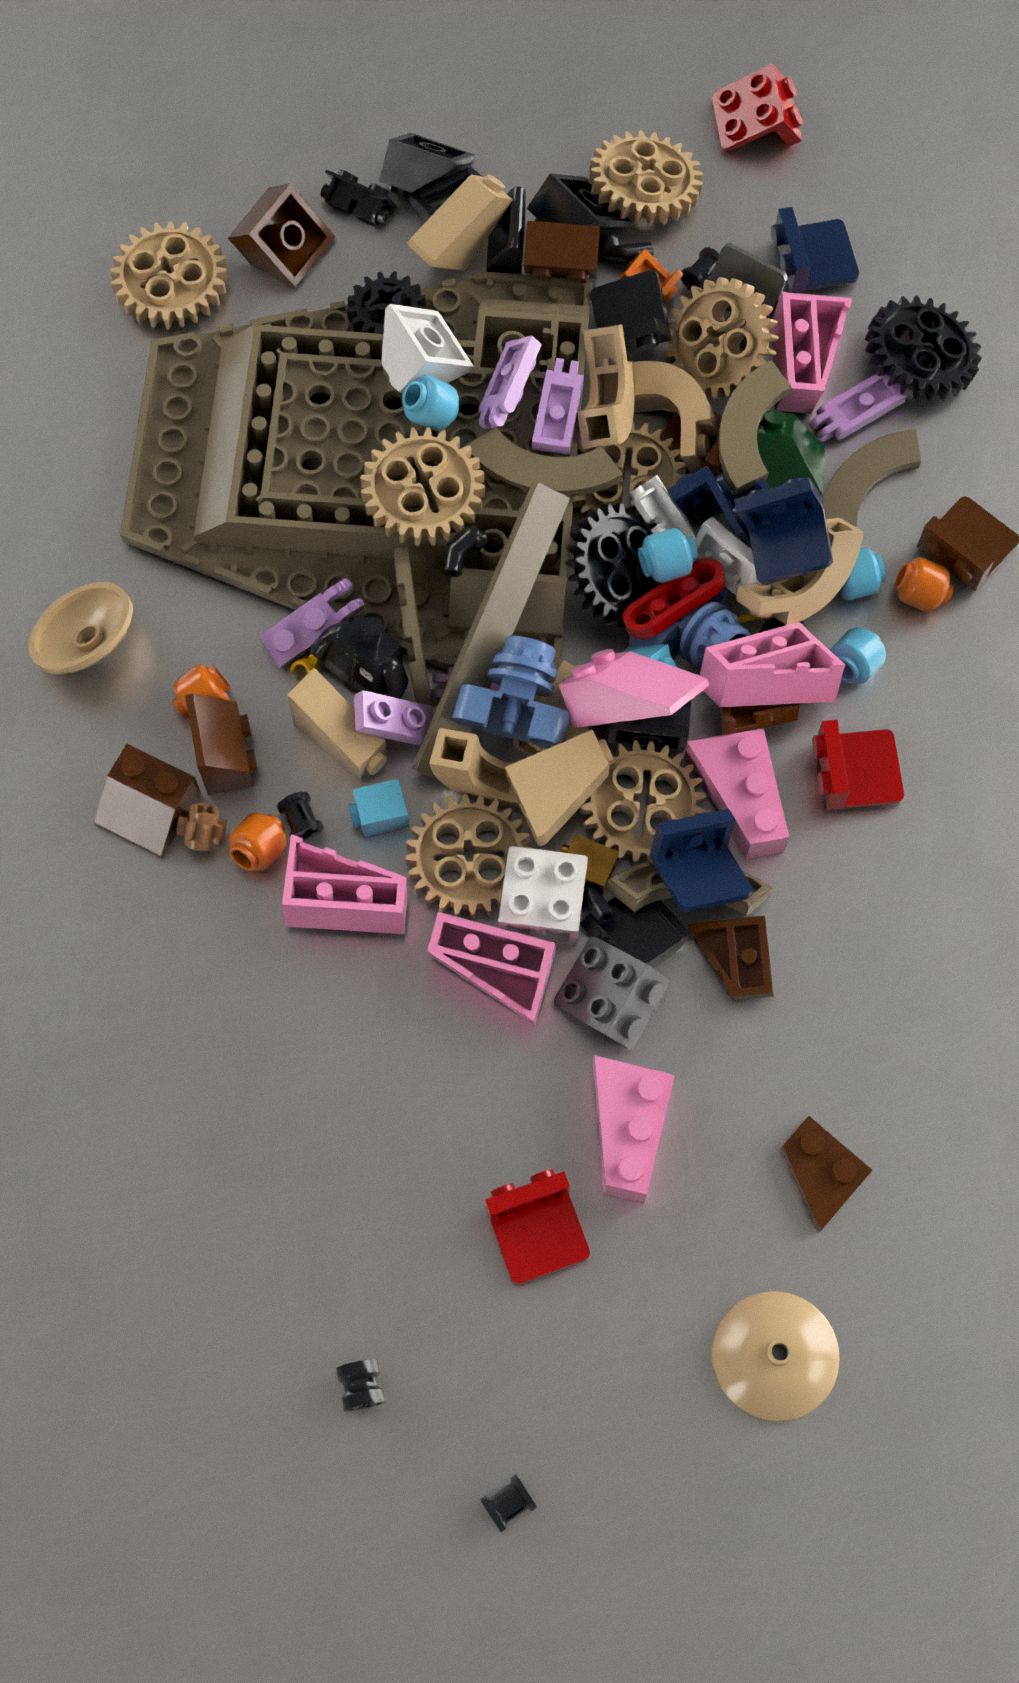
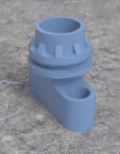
[629,581,750,668]
[452,636,570,748]

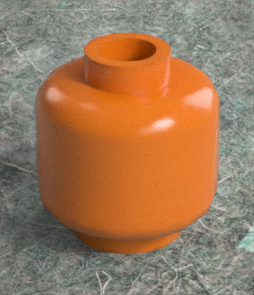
[894,557,954,613]
[172,664,231,718]
[228,813,287,871]

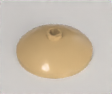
[28,582,133,674]
[712,1291,840,1422]

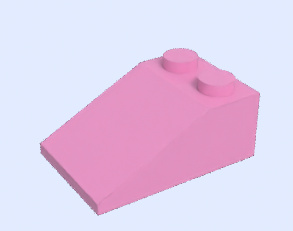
[559,649,709,728]

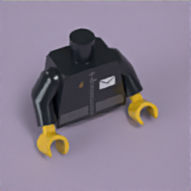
[290,616,409,699]

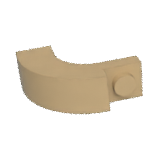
[577,324,634,449]
[632,361,719,473]
[736,518,864,625]
[429,728,521,813]

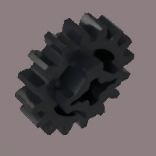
[347,271,426,334]

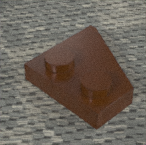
[719,703,799,735]
[689,915,774,1001]
[781,1116,872,1232]

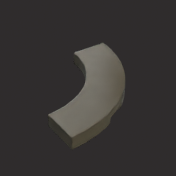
[718,360,791,495]
[464,427,623,496]
[823,429,921,528]
[394,546,431,705]
[605,862,773,917]

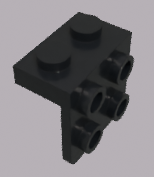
[590,270,672,354]

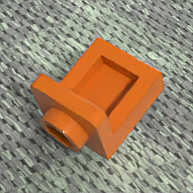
[619,249,683,303]

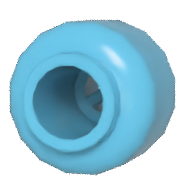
[402,375,459,431]
[638,528,698,583]
[838,547,886,600]
[830,627,886,685]

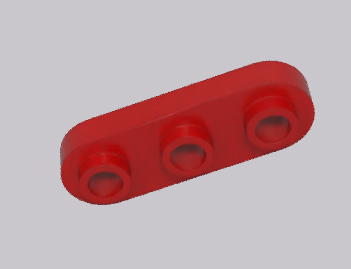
[623,558,726,640]

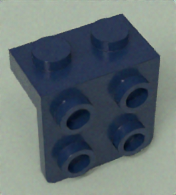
[771,207,859,293]
[667,466,752,550]
[734,477,833,585]
[649,809,753,913]

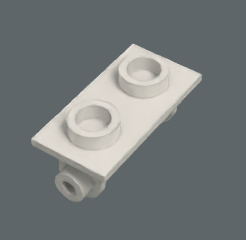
[629,475,697,540]

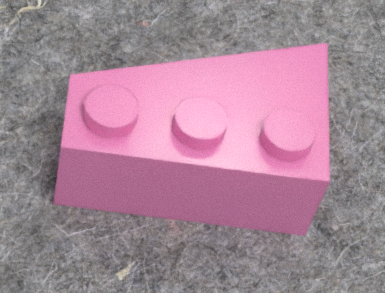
[771,292,852,414]
[700,622,845,707]
[684,729,789,859]
[282,834,408,934]
[427,912,556,1026]
[593,1055,675,1204]

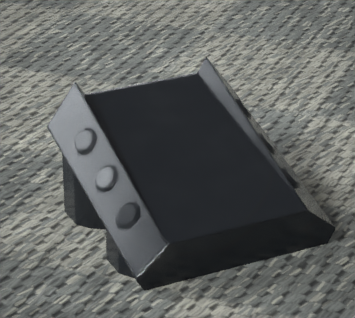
[580,897,692,968]

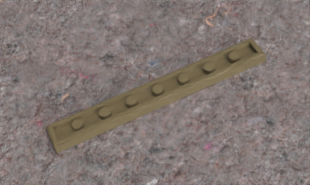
[411,481,570,780]

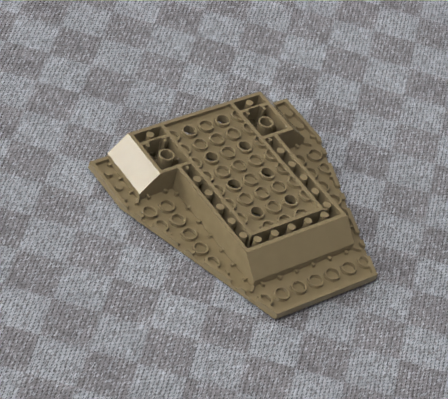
[120,272,592,671]

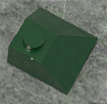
[747,410,825,496]

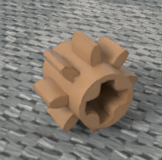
[176,803,227,851]

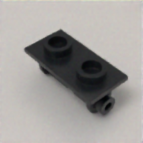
[320,169,397,225]

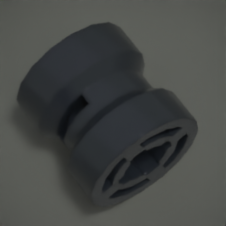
[336,1359,386,1412]

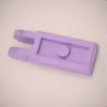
[259,578,366,668]

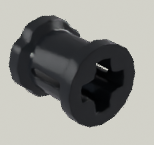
[680,247,719,293]
[276,791,324,842]
[480,1474,537,1533]

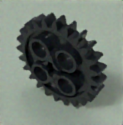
[864,295,982,402]
[565,503,661,628]

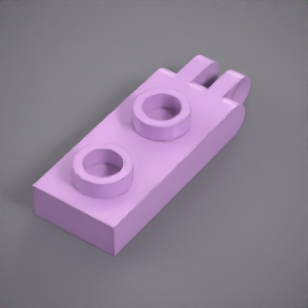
[479,335,542,430]
[532,358,584,455]
[809,373,907,442]
[354,690,435,746]

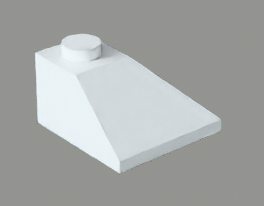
[381,304,474,393]

